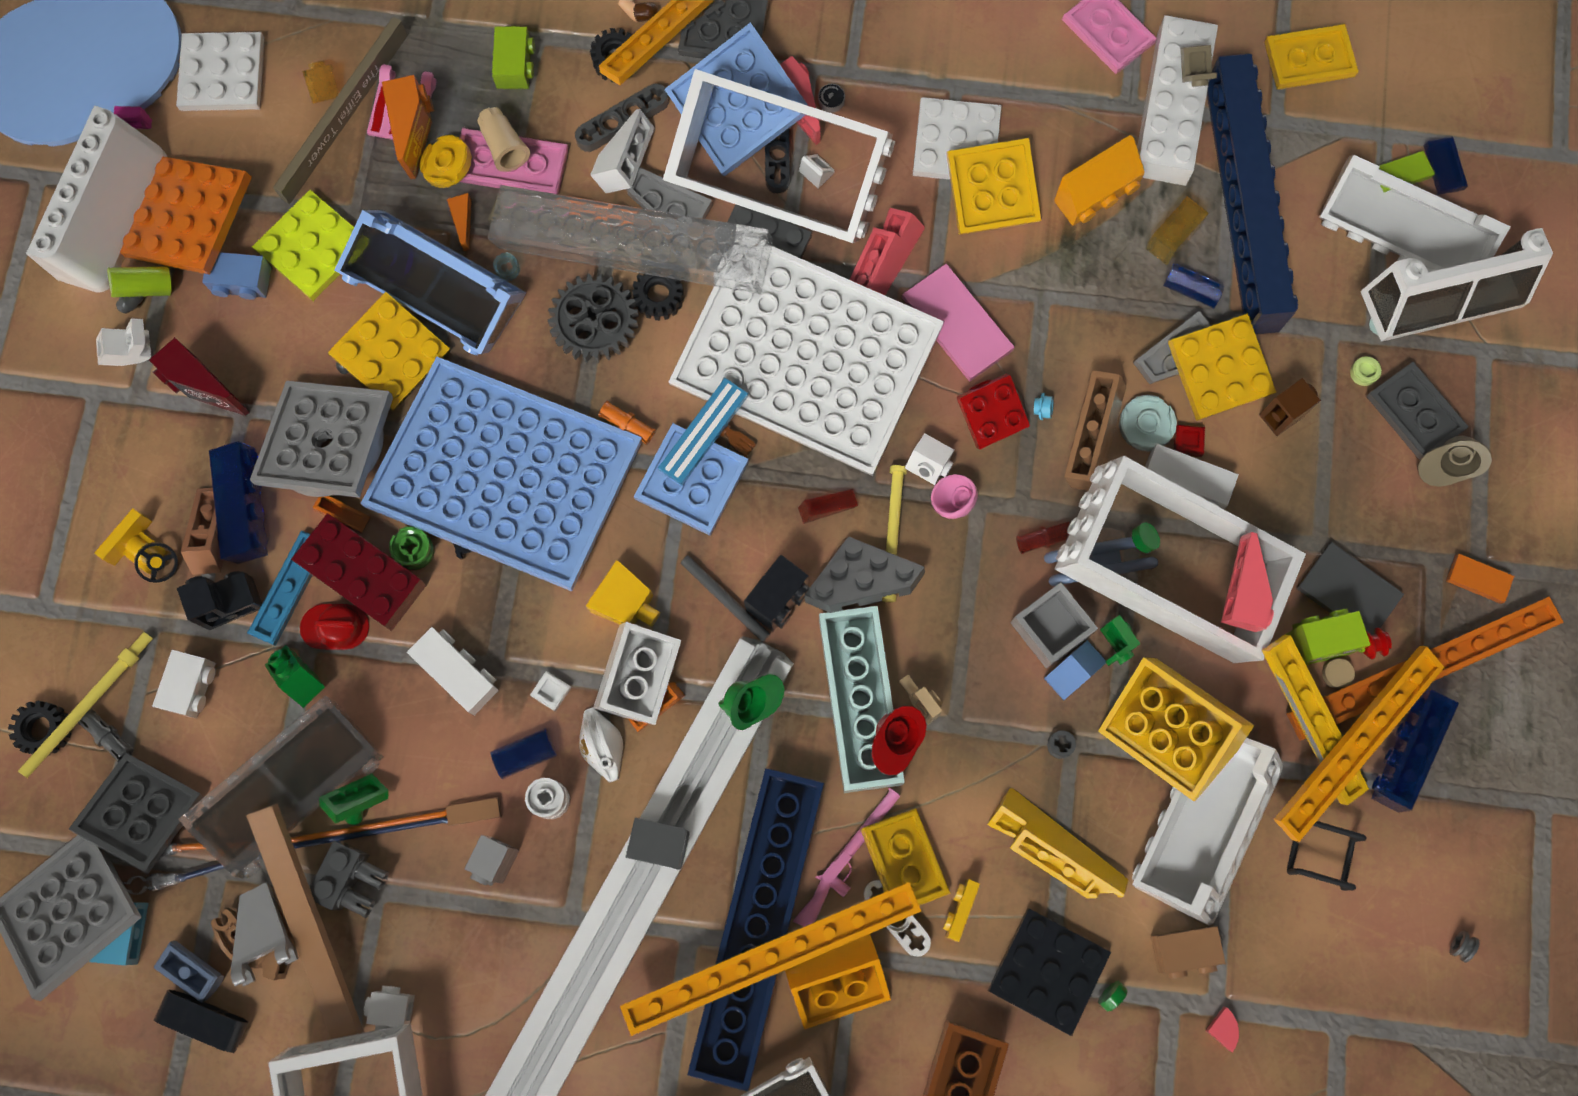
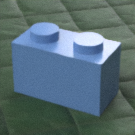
[202,252,272,300]

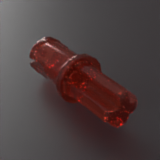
[1016,522,1070,554]

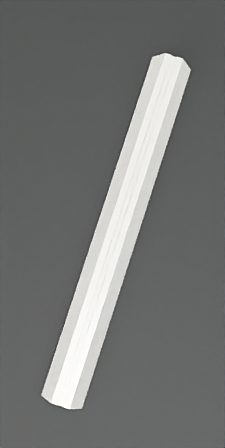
[485,636,794,1096]

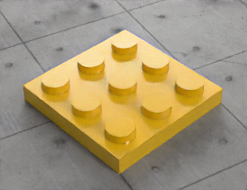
[946,138,1041,235]
[328,292,450,411]
[1168,313,1277,421]

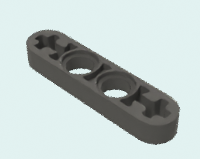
[575,84,669,152]

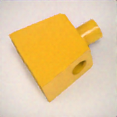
[586,560,660,627]

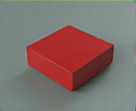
[1174,425,1205,457]

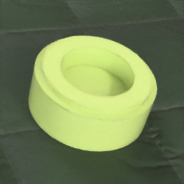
[1350,356,1382,386]

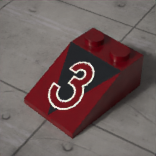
[149,337,250,416]

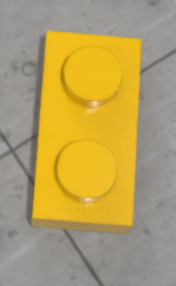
[943,879,980,942]

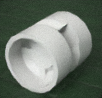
[525,778,570,819]

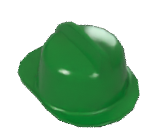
[718,674,784,730]

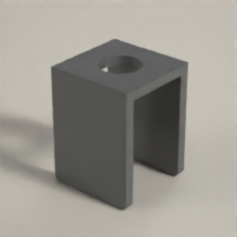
[626,818,690,870]

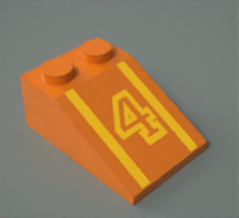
[382,75,434,179]

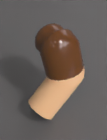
[618,0,658,22]

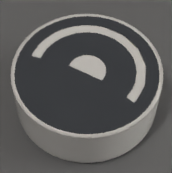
[818,84,845,113]

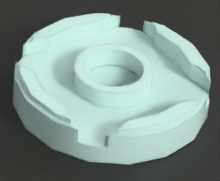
[1119,395,1177,452]

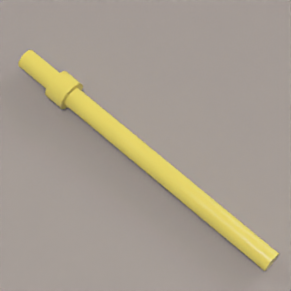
[18,632,153,778]

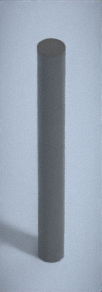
[680,555,770,642]

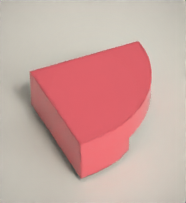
[1205,1007,1239,1052]

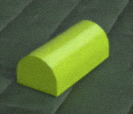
[107,266,171,297]

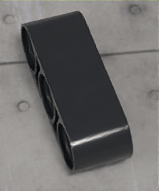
[154,989,249,1053]

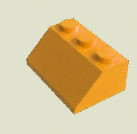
[1054,134,1145,226]
[785,934,891,1030]

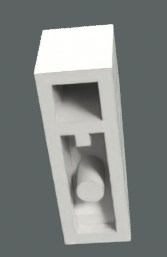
[590,109,654,193]

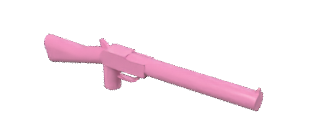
[793,788,900,927]

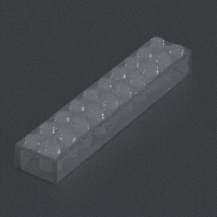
[487,185,773,294]

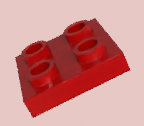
[956,374,1030,450]

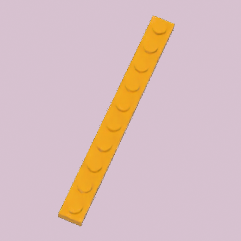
[620,882,921,1036]

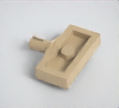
[899,674,942,725]

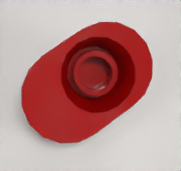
[300,604,369,650]
[872,706,927,775]

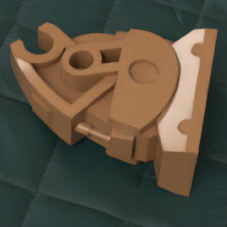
[211,909,294,980]

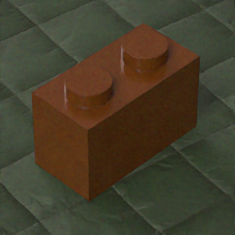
[1259,378,1321,436]

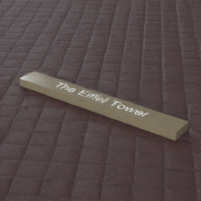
[273,17,408,204]

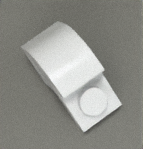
[96,318,151,366]

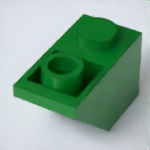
[265,645,325,708]

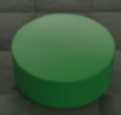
[1132,522,1160,553]
[1098,981,1128,1011]

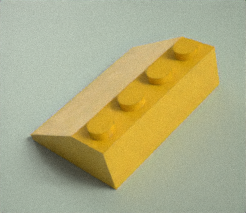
[1098,657,1254,801]

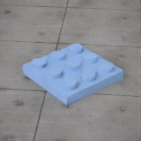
[634,423,749,536]

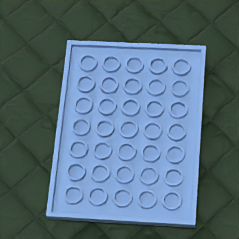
[361,357,642,591]

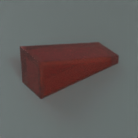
[798,489,858,524]

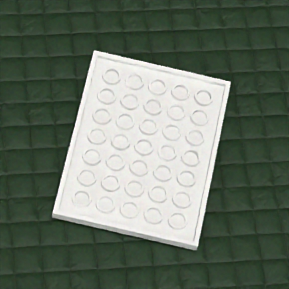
[669,232,944,476]

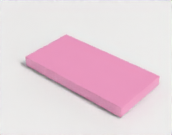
[459,128,569,198]
[902,264,1015,382]

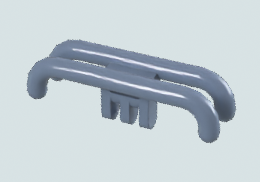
[1044,537,1159,586]

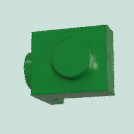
[1100,615,1140,666]

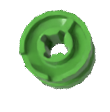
[389,527,434,570]

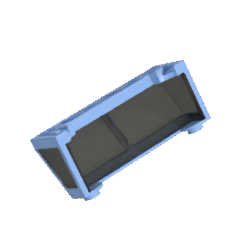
[334,210,526,356]

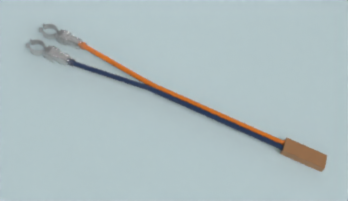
[121,797,501,895]

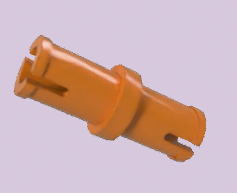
[598,401,656,445]

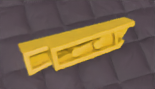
[987,788,1129,898]

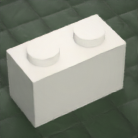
[152,650,216,719]

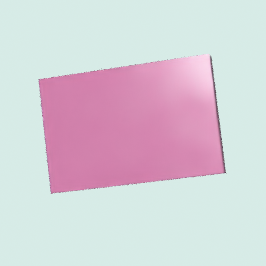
[1062,0,1157,74]

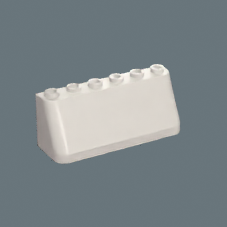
[26,106,167,292]
[1319,155,1511,291]
[1132,738,1283,926]

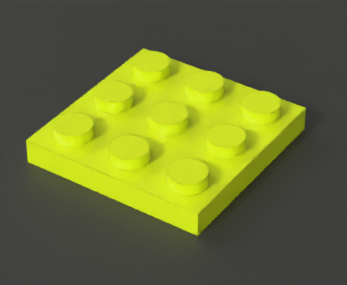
[252,190,365,301]

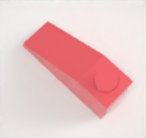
[780,56,821,145]
[1221,532,1274,632]

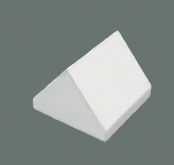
[799,154,835,188]

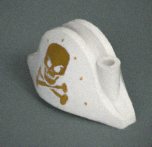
[579,707,623,783]

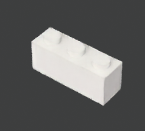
[1145,444,1239,509]
[407,627,499,716]

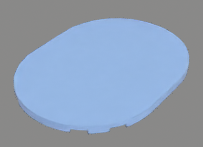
[0,0,182,147]

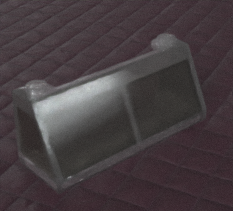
[178,696,384,879]

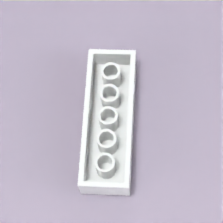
[1137,15,1218,186]

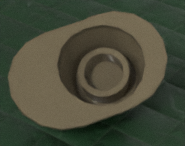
[1418,435,1492,487]

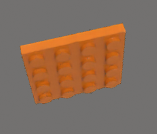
[120,157,252,275]

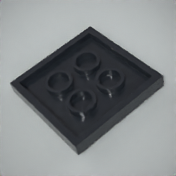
[988,908,1111,1036]

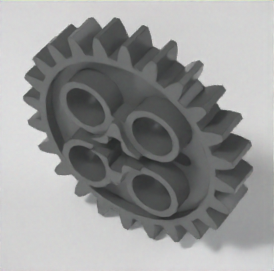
[548,274,639,363]

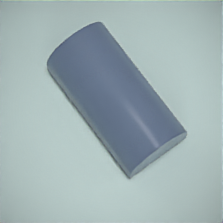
[153,940,224,1003]

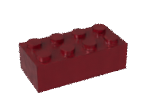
[291,513,427,631]

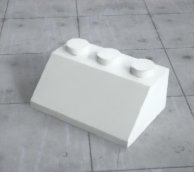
[593,622,681,725]

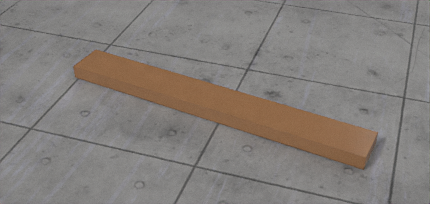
[246,803,364,1039]

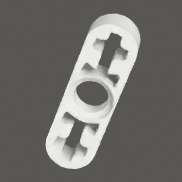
[864,880,931,957]

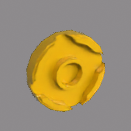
[419,135,472,188]

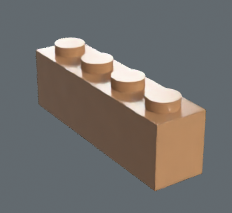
[1064,371,1126,491]

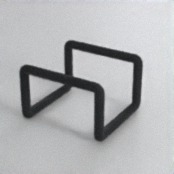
[1287,821,1367,891]

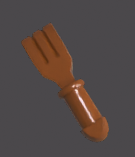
[721,425,756,457]

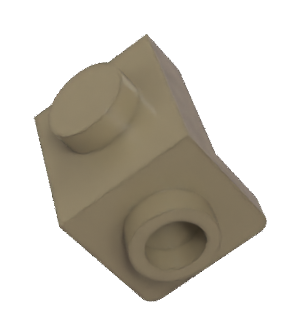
[1181,45,1217,87]

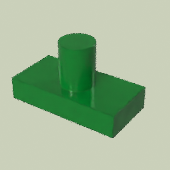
[319,773,389,825]

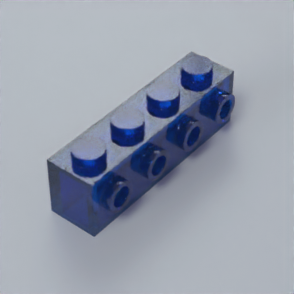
[209,441,268,564]
[1371,689,1459,813]

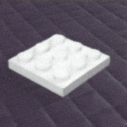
[176,32,265,111]
[913,97,1001,180]

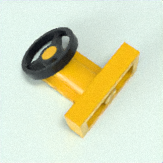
[94,508,178,583]

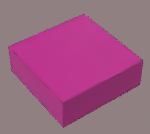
[114,106,152,129]

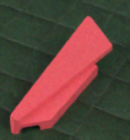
[849,208,925,295]

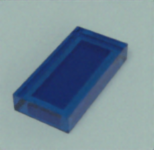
[1424,137,1468,195]

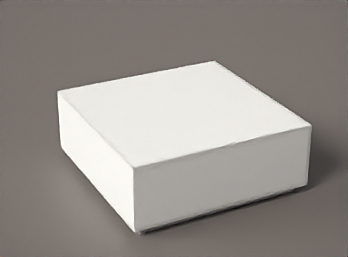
[530,671,572,712]

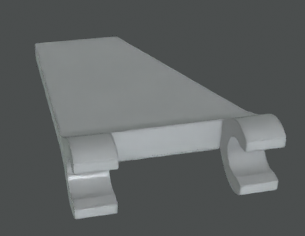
[231,882,299,986]

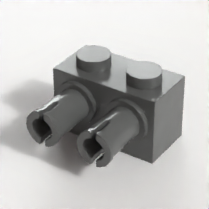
[310,841,389,918]

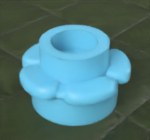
[1034,393,1054,420]

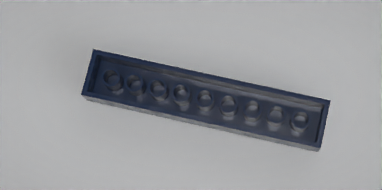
[1207,54,1298,334]
[687,768,824,1092]

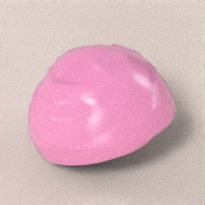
[931,474,978,519]

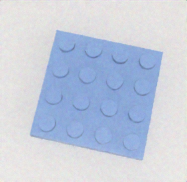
[664,22,808,177]

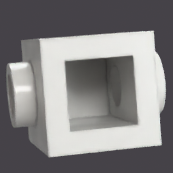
[905,433,954,485]
[364,986,415,1030]

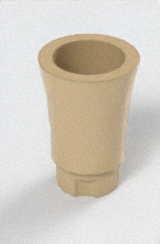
[477,107,530,172]

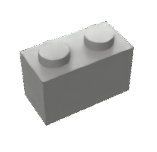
[464,835,519,886]

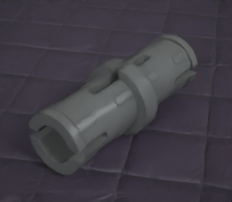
[78,709,134,762]

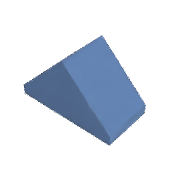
[1044,640,1106,701]

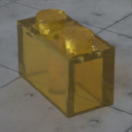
[1146,196,1209,265]

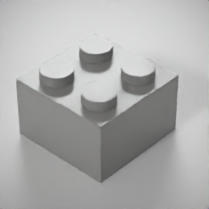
[1011,582,1098,669]

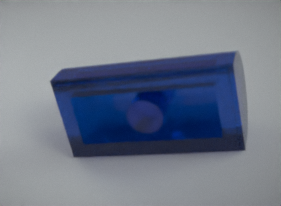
[1163,263,1224,309]
[490,728,558,779]

